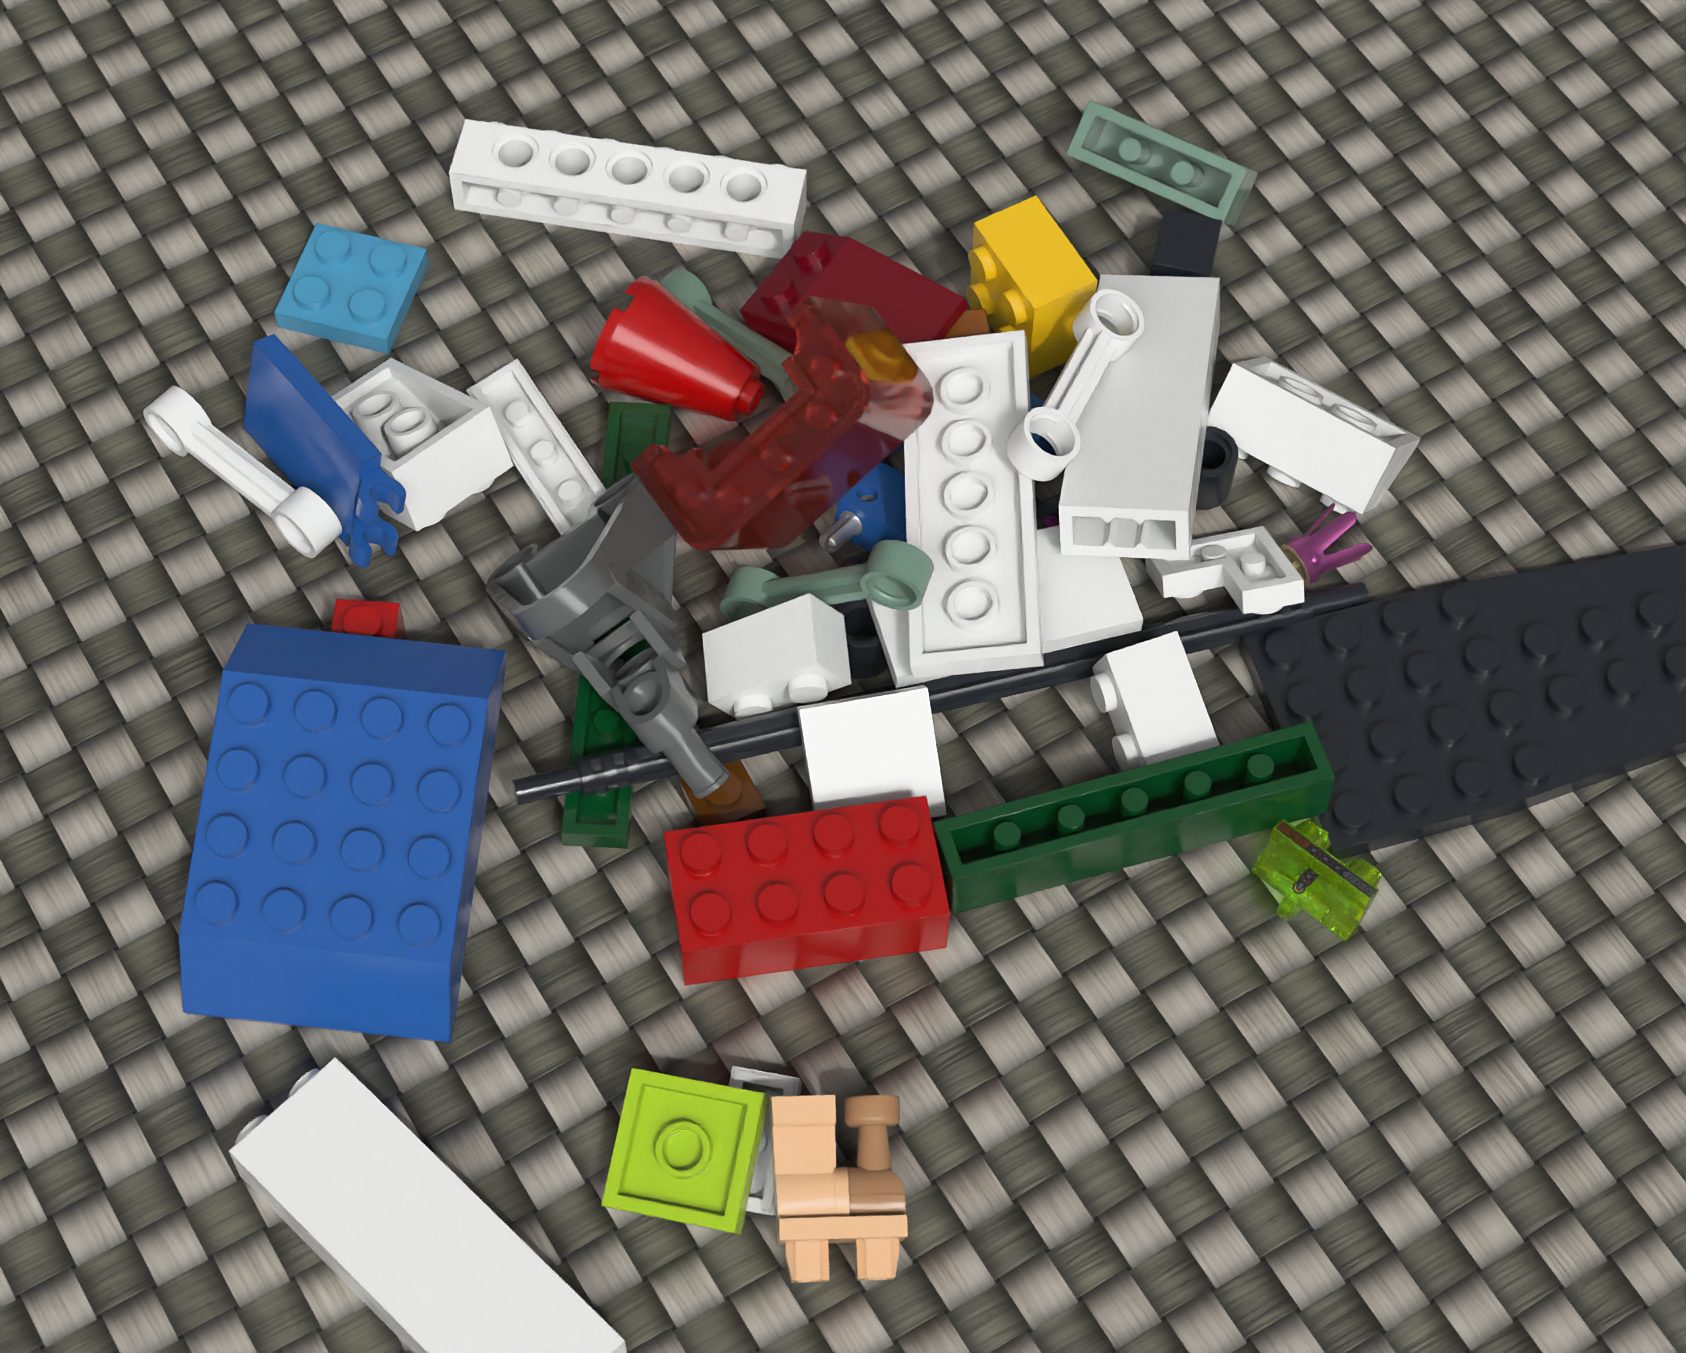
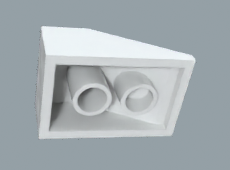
[332,358,513,532]

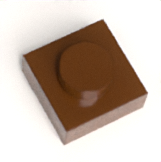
[680,760,766,827]

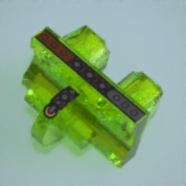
[1251,819,1381,941]

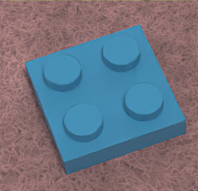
[274,223,429,354]

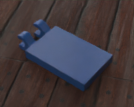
[243,334,406,568]

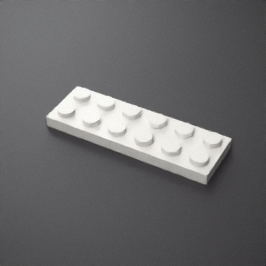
[901,330,1044,679]

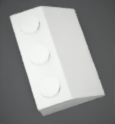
[1207,356,1421,514]

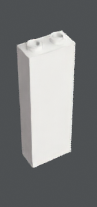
[1059,274,1220,560]
[229,1057,627,1353]

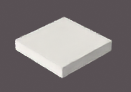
[797,685,947,818]

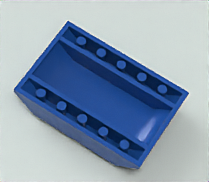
[179,623,508,1044]

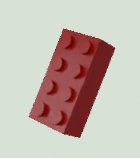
[664,795,950,986]

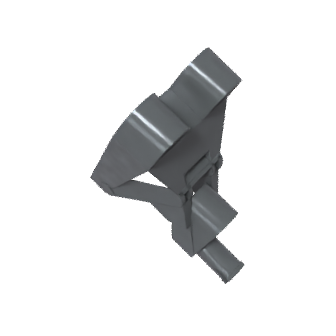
[485,471,730,799]

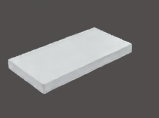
[866,525,1143,689]

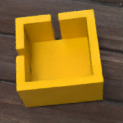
[966,196,1098,379]

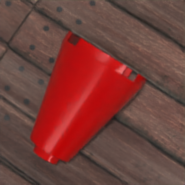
[590,276,765,422]

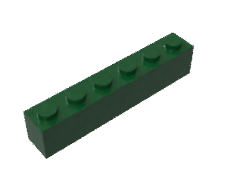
[933,721,1335,915]

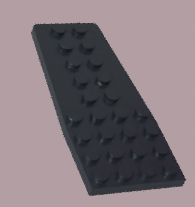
[1239,544,1686,861]

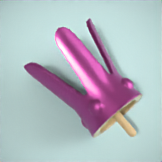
[1280,502,1373,587]

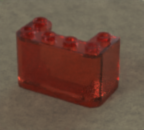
[630,296,934,551]

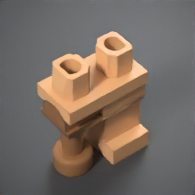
[769,1095,908,1283]

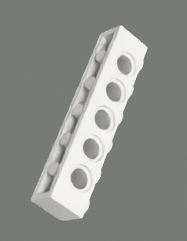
[449,119,807,259]

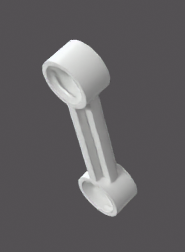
[1006,289,1145,481]
[143,386,342,558]

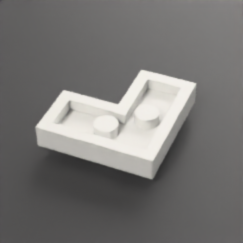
[1145,526,1304,614]

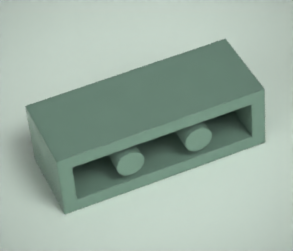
[1066,100,1259,226]

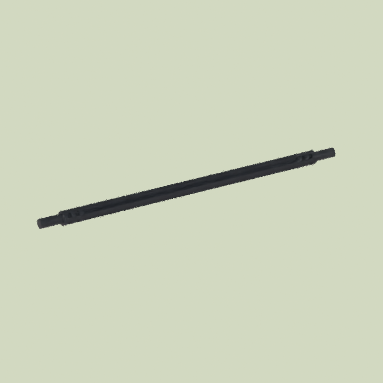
[512,582,1369,806]

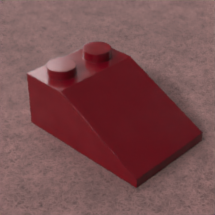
[740,230,968,389]

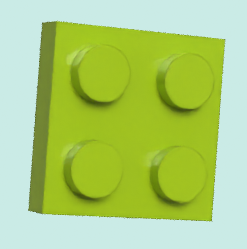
[601,1068,770,1235]

